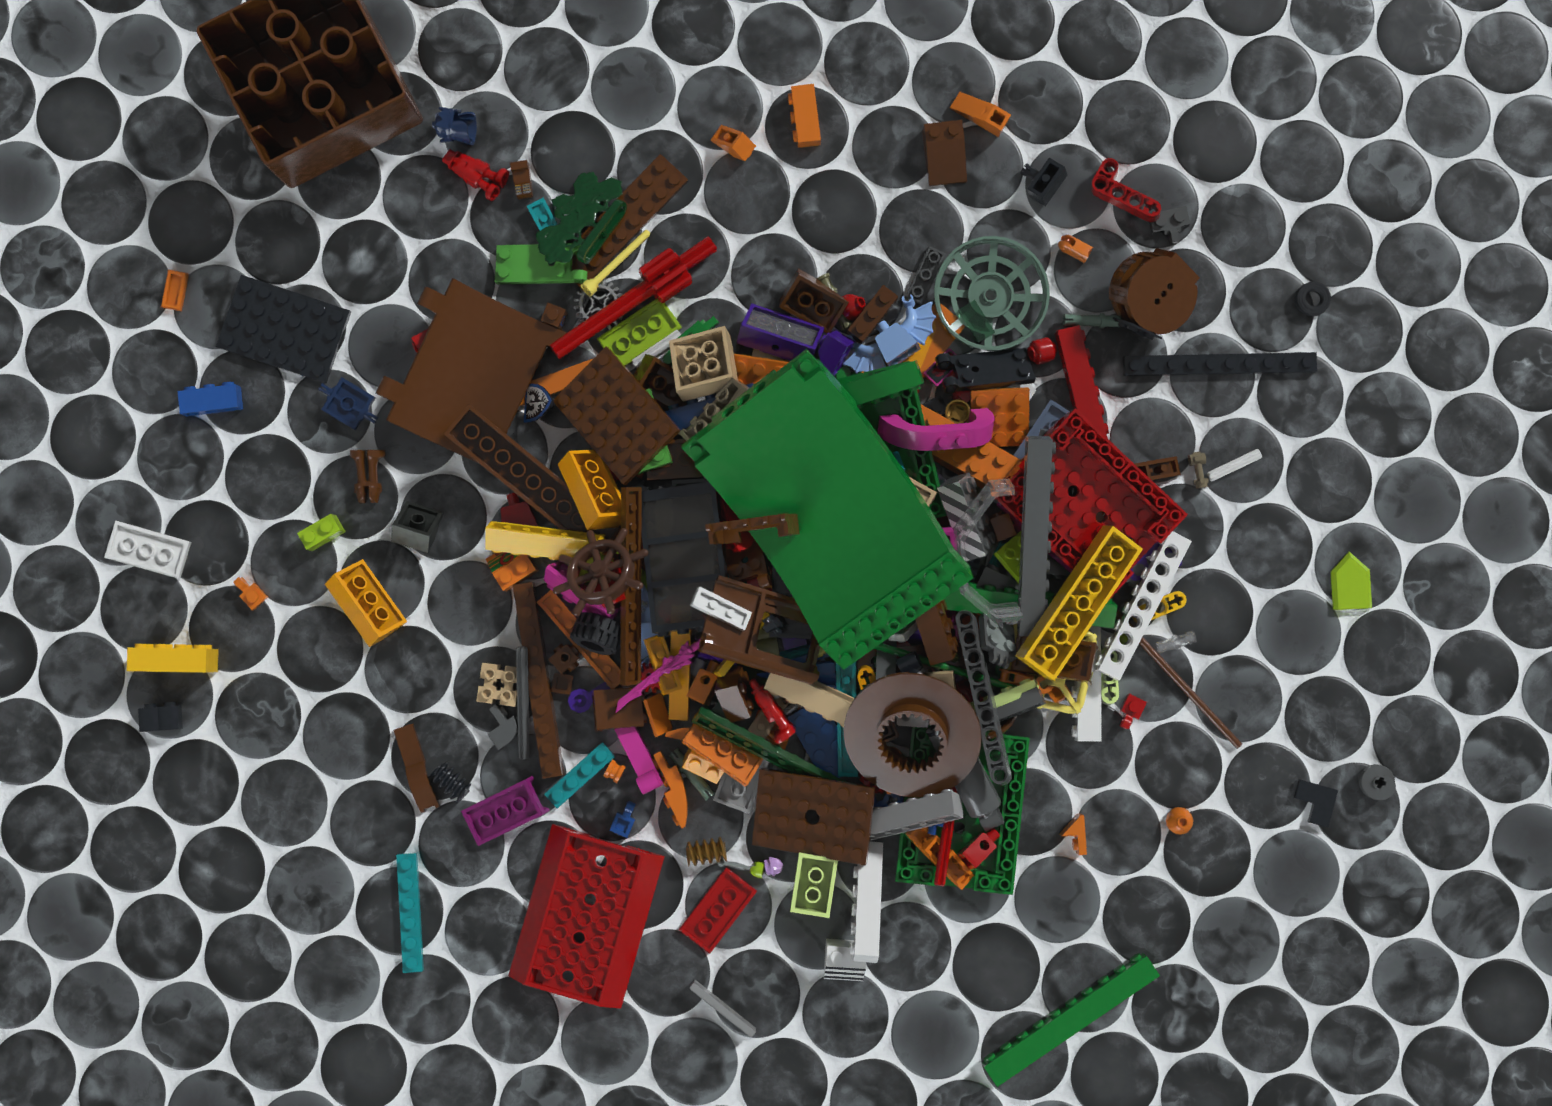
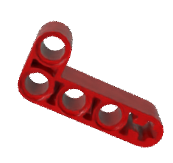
[1091,158,1161,223]

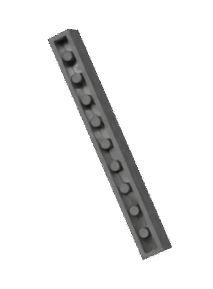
[1017,436,1056,636]

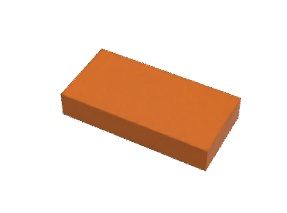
[161,270,189,311]

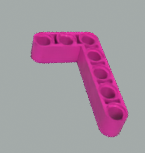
[614,727,664,795]

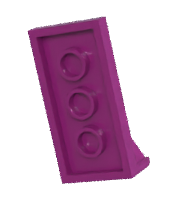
[461,776,550,846]

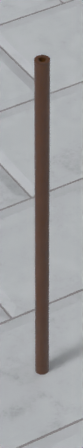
[1115,609,1242,749]

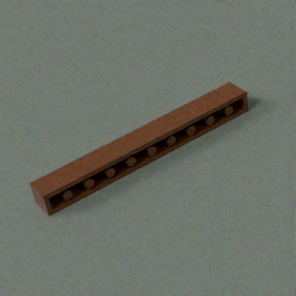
[513,582,565,779]

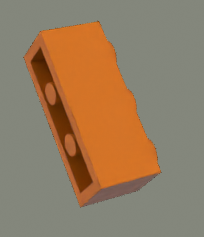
[788,84,821,148]

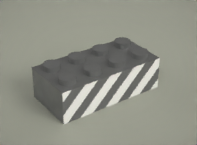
[937,472,996,561]

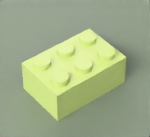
[790,852,838,918]

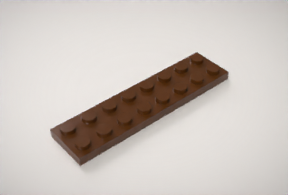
[572,154,688,289]

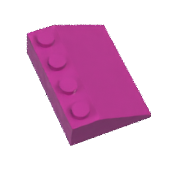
[544,561,621,620]

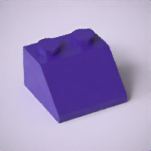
[818,330,855,376]

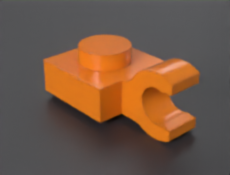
[233,577,268,610]

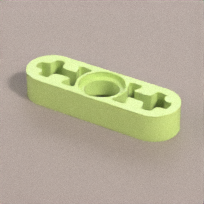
[1101,647,1119,704]

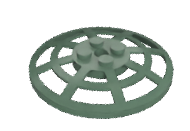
[934,236,1050,351]

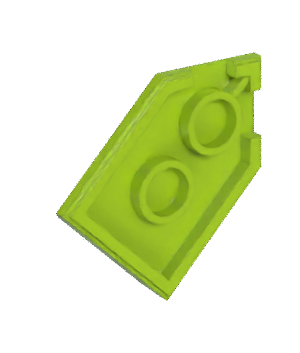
[1330,551,1372,610]

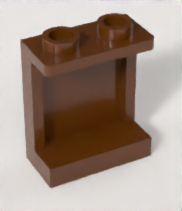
[592,687,647,732]

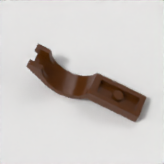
[393,724,440,813]

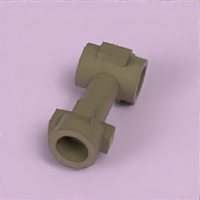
[1188,452,1209,489]

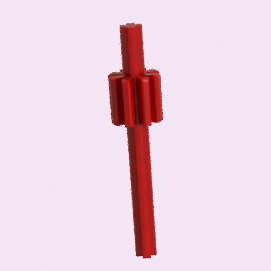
[550,236,717,359]

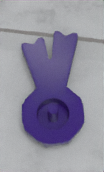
[568,682,610,713]

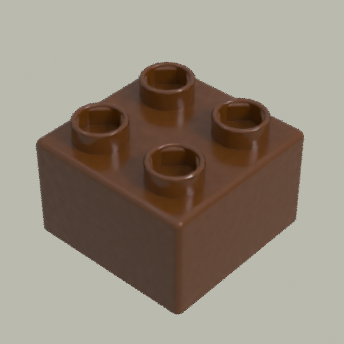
[196,0,423,188]

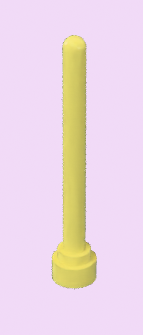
[581,230,650,297]

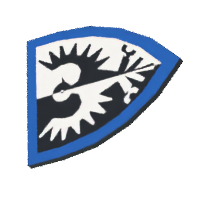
[524,384,554,423]

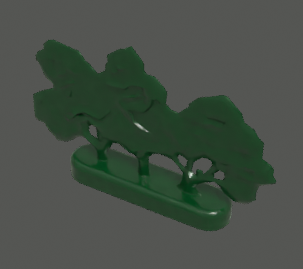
[536,172,627,264]

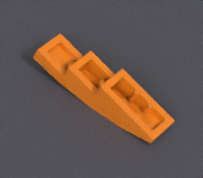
[905,827,974,890]

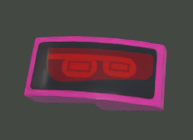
[923,348,956,388]

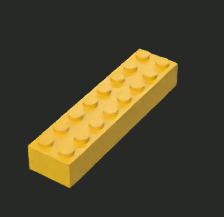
[1015,525,1143,681]

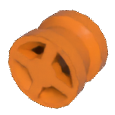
[603,759,626,784]

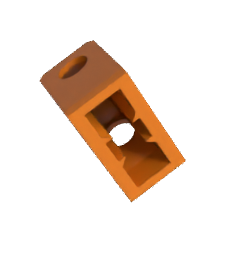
[686,660,720,707]

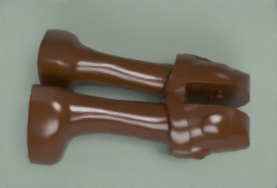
[350,450,386,503]

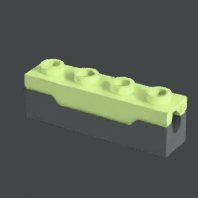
[970,678,1046,723]

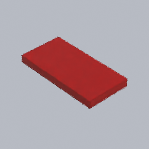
[679,867,757,954]

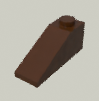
[1134,456,1181,481]

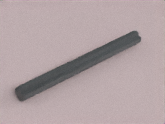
[516,646,530,760]

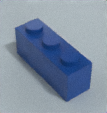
[177,382,243,417]

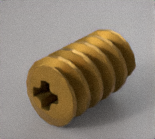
[686,837,727,867]

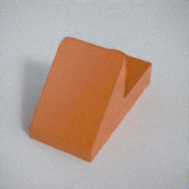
[1059,814,1087,855]

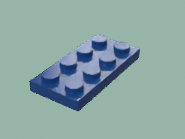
[787,707,841,778]

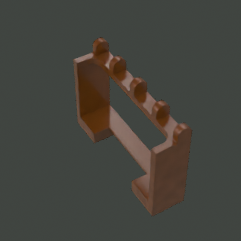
[705,513,800,544]

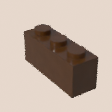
[847,285,898,344]

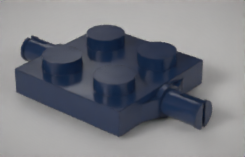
[318,377,379,430]

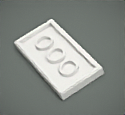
[104,521,191,579]

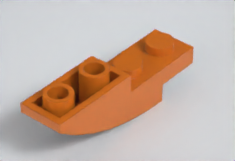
[652,751,688,828]

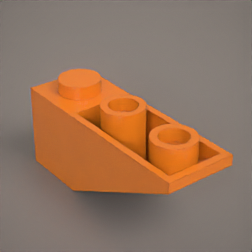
[950,92,1011,138]

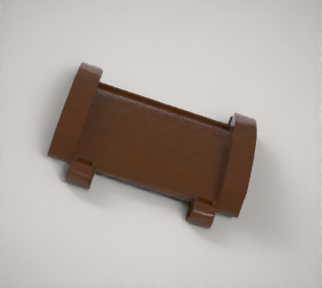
[375,278,567,463]

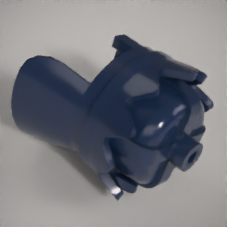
[432,107,477,145]

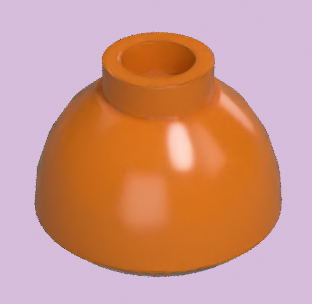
[1166,807,1193,834]

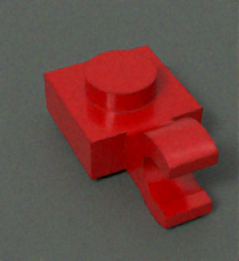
[1119,693,1147,729]

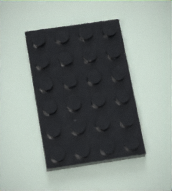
[216,275,351,384]

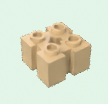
[476,663,517,707]

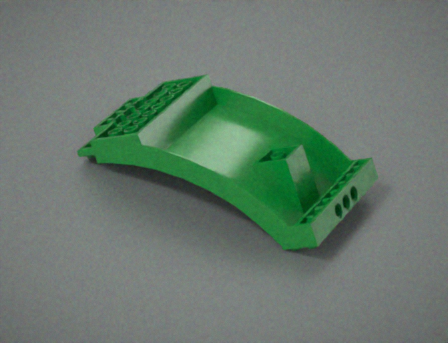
[681,349,973,670]

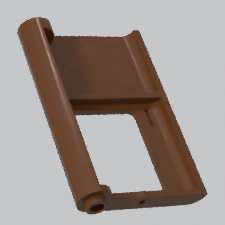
[699,575,820,685]

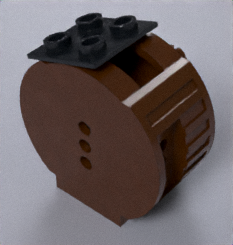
[1109,248,1200,340]

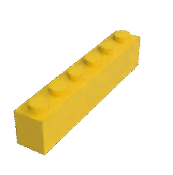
[485,521,605,560]

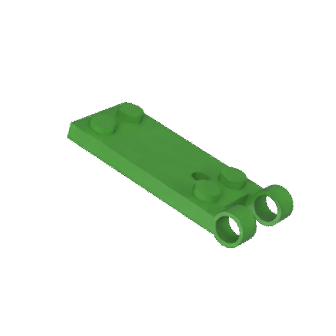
[495,244,587,285]

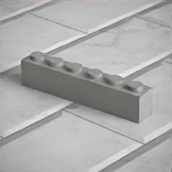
[870,789,963,841]

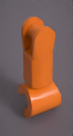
[998,668,1053,694]

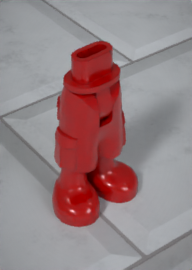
[442,149,509,201]
[749,678,796,744]

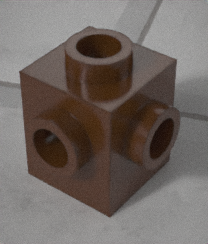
[549,644,581,674]

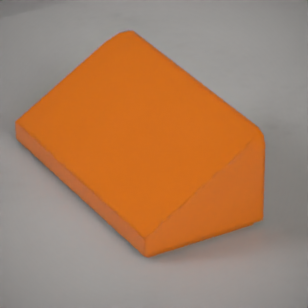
[643,693,672,737]

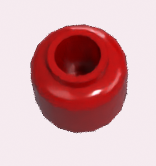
[1027,337,1057,365]

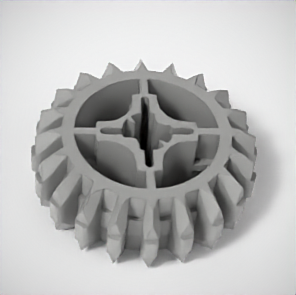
[573,280,623,332]

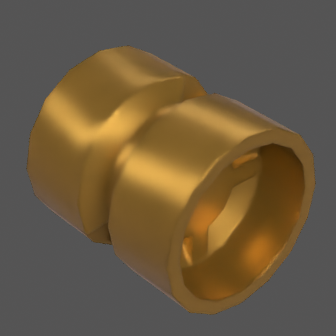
[945,400,970,424]

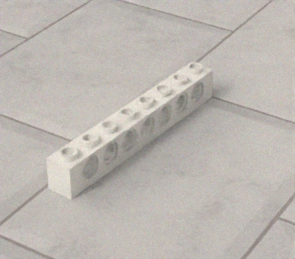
[1095,531,1192,681]

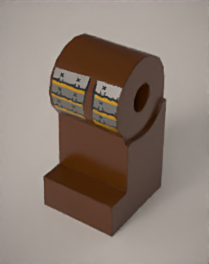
[510,160,533,200]

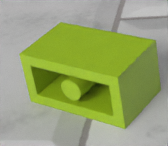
[297,514,346,551]

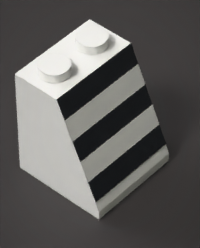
[824,939,866,981]

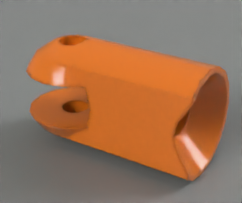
[1058,235,1093,263]

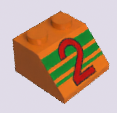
[486,552,539,592]

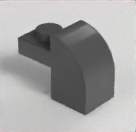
[488,704,518,750]

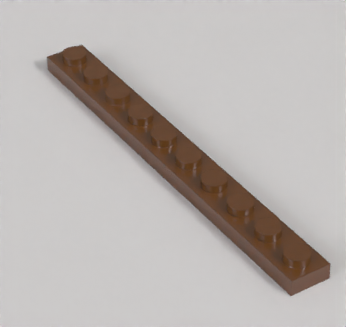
[620,487,642,686]

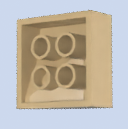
[669,326,738,402]

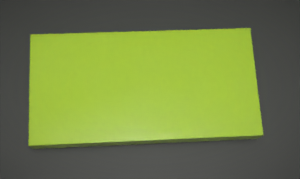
[597,299,682,366]

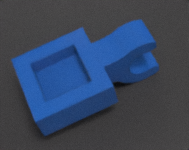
[609,801,636,838]

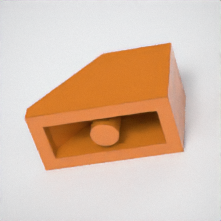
[711,125,756,161]

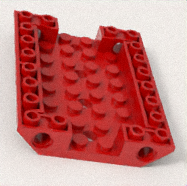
[993,408,1188,601]
[508,824,665,1009]

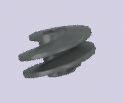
[1358,764,1396,800]

